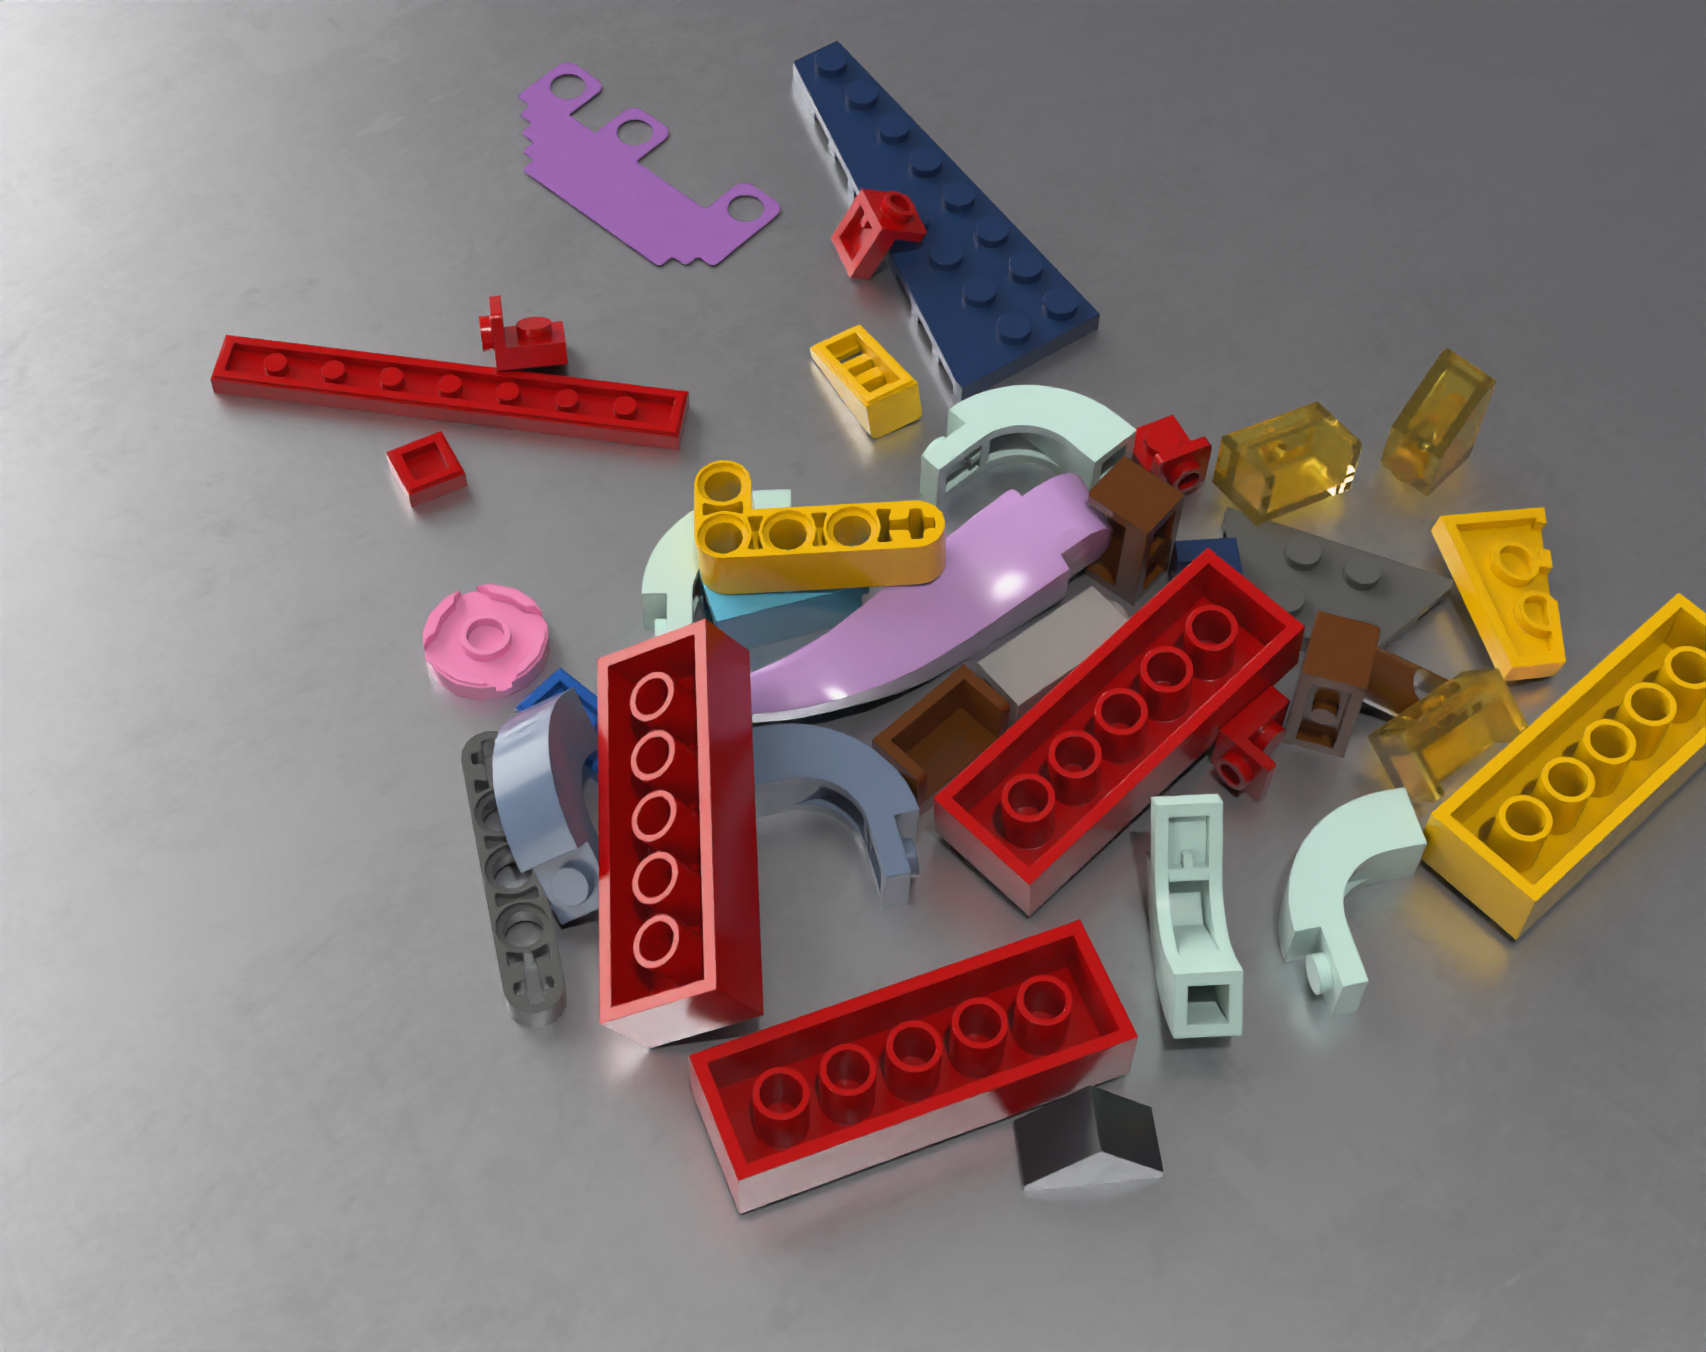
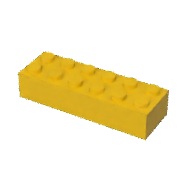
[1421,593,1706,940]

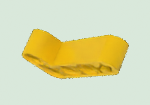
[694,460,946,595]

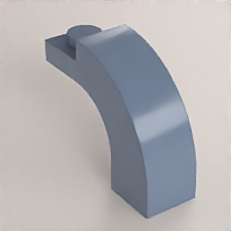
[492,687,599,925]
[752,723,920,910]

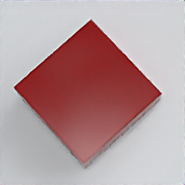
[386,431,467,508]

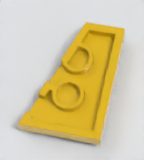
[1431,507,1566,682]

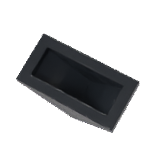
[1013,1085,1164,1192]

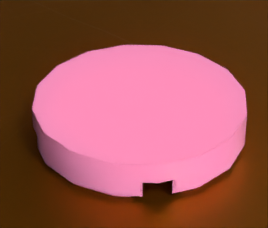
[422,584,550,701]

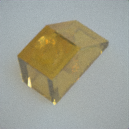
[1380,348,1496,497]

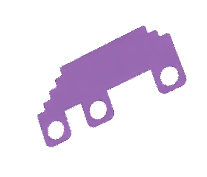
[519,63,780,266]

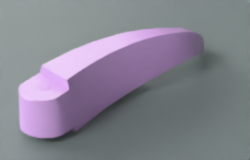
[750,472,1113,723]

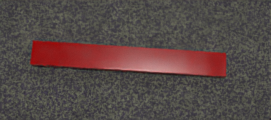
[210,335,689,450]

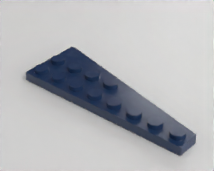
[793,40,1100,402]

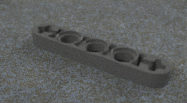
[461,731,567,1028]

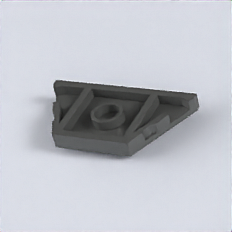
[1221,507,1454,652]

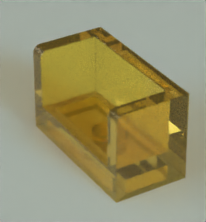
[1212,401,1362,525]
[1367,668,1529,803]

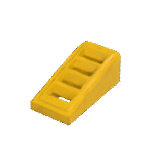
[810,325,922,439]

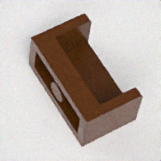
[1080,456,1185,606]
[1282,610,1381,758]
[872,664,1010,818]

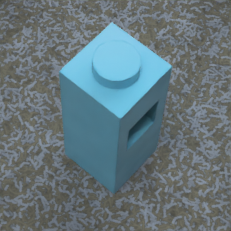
[699,549,870,649]

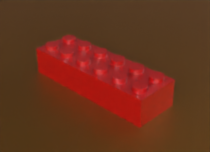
[933,547,1305,917]
[597,619,764,1049]
[689,919,1138,1214]

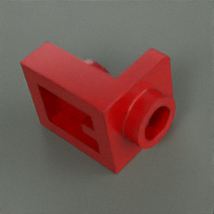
[831,188,927,280]
[479,295,568,371]
[1132,415,1212,493]
[1210,685,1290,801]

